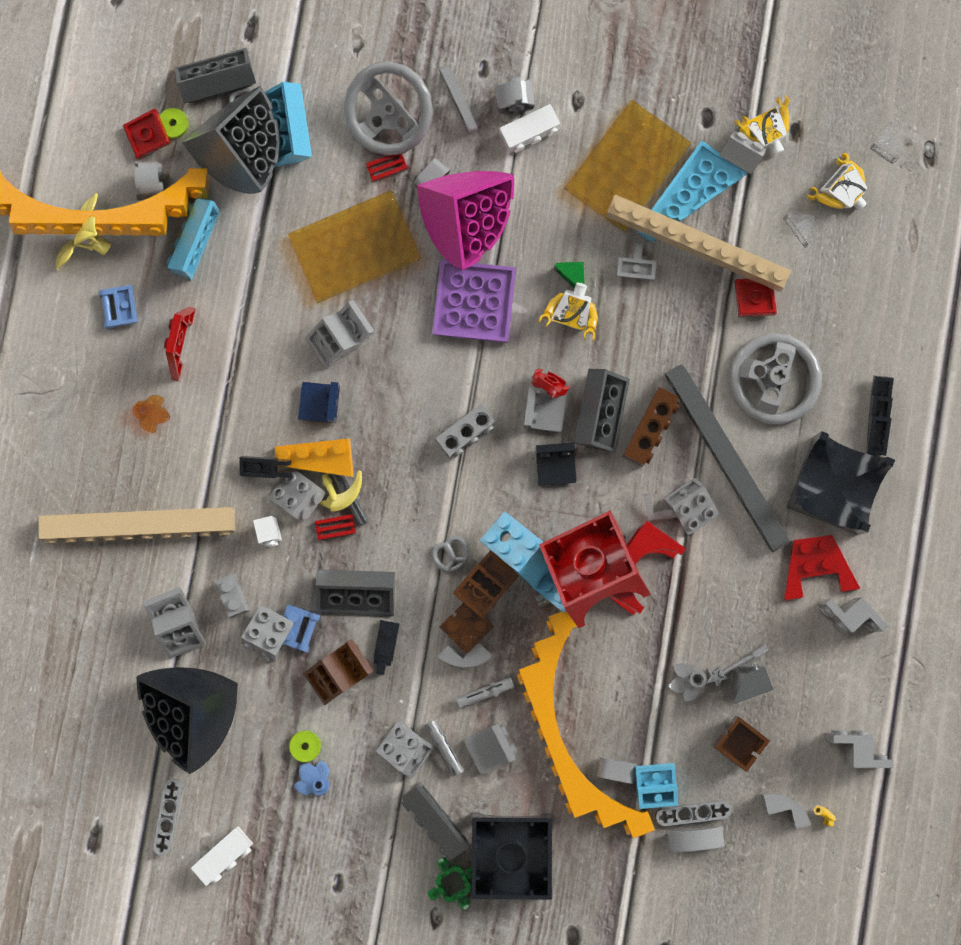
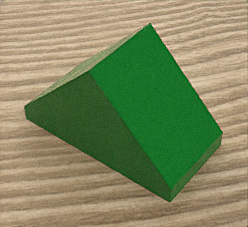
[553,262,585,289]

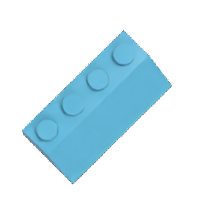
[265,82,312,167]
[167,199,220,280]

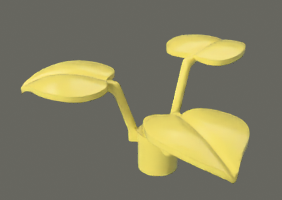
[56,193,111,270]

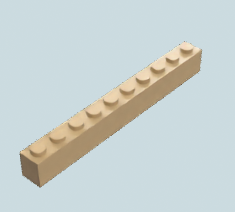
[606,195,791,292]
[39,507,235,543]

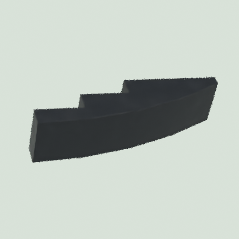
[866,375,894,456]

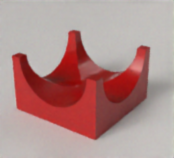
[539,510,651,628]
[608,521,686,615]

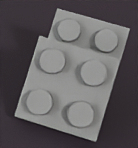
[305,300,374,368]
[143,587,205,659]
[818,597,889,633]
[826,730,893,768]

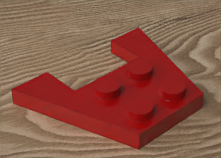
[164,307,196,381]
[783,535,861,600]

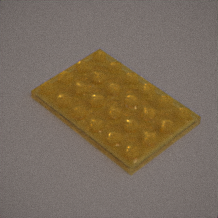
[564,99,692,233]
[288,190,421,303]

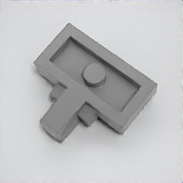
[616,245,657,281]

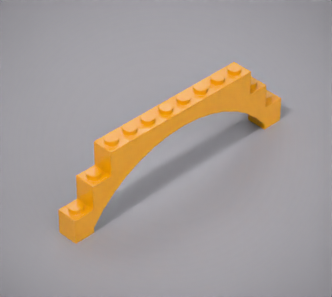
[0,168,210,236]
[517,611,655,838]

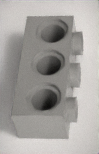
[435,404,495,458]

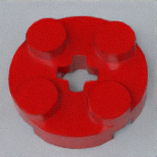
[531,369,570,398]

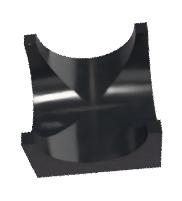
[786,431,895,535]
[471,813,552,900]

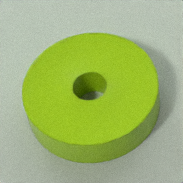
[160,108,189,139]
[289,730,321,762]

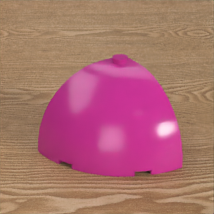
[417,171,514,270]

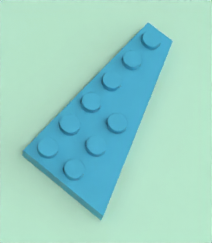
[636,141,748,243]

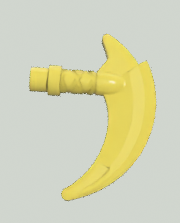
[320,471,362,512]

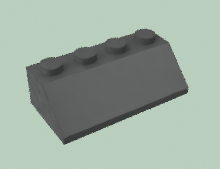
[175,48,256,103]
[574,369,630,453]
[315,570,395,616]
[723,664,774,704]
[402,781,470,860]

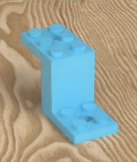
[479,511,566,613]

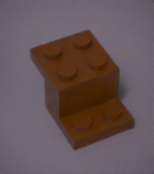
[453,550,519,619]
[303,639,374,705]

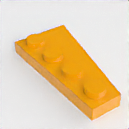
[274,438,354,477]

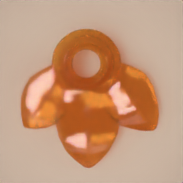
[133,395,170,433]

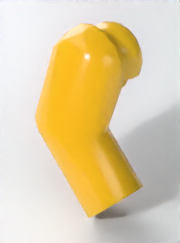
[813,805,836,827]

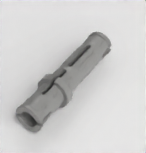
[456,677,515,709]
[424,719,464,776]

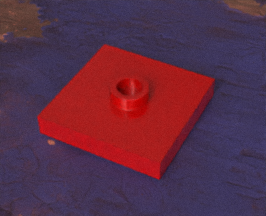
[123,108,171,160]
[734,279,777,317]

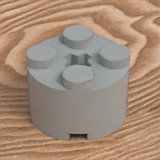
[495,77,535,114]
[134,161,164,200]

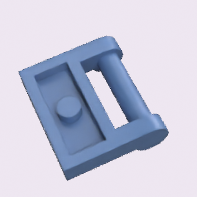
[99,285,138,329]
[283,605,320,652]

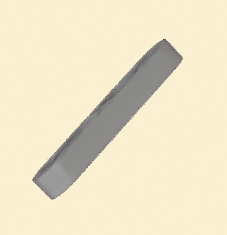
[439,65,478,134]
[153,778,183,856]
[655,800,732,826]

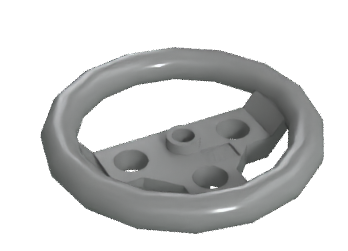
[344,61,433,156]
[729,333,822,425]

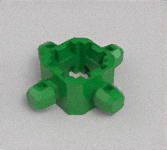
[427,856,472,910]

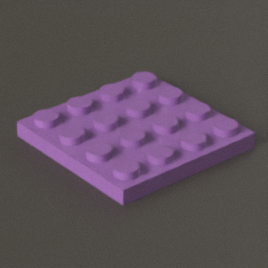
[433,260,516,343]

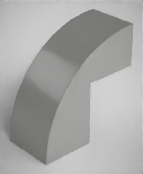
[438,643,492,667]
[761,793,811,829]
[668,826,724,852]

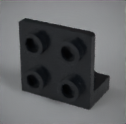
[535,442,577,486]

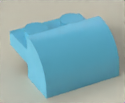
[635,763,678,809]

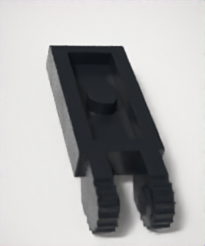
[239,456,292,478]

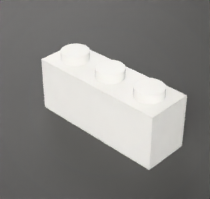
[499,104,560,153]
[191,826,253,886]

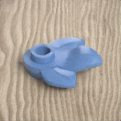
[294,760,330,796]

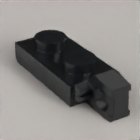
[373,620,400,675]

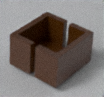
[439,603,494,654]
[712,715,770,772]

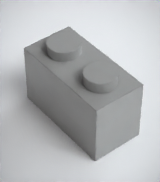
[720,130,766,175]
[215,574,250,618]

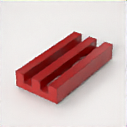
[366,154,408,182]
[315,514,356,540]

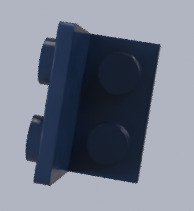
[298,382,340,423]

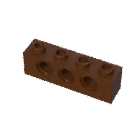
[622,387,680,467]

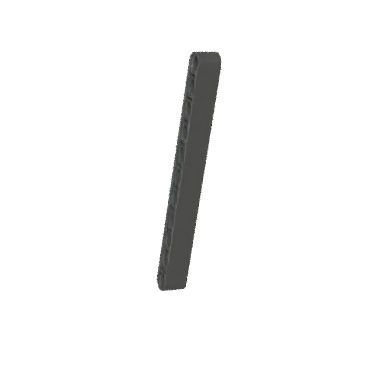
[665,364,790,552]

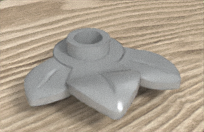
[669,663,707,702]

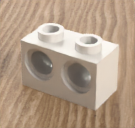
[253,516,282,548]

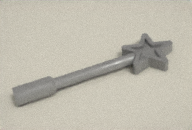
[707,644,769,688]

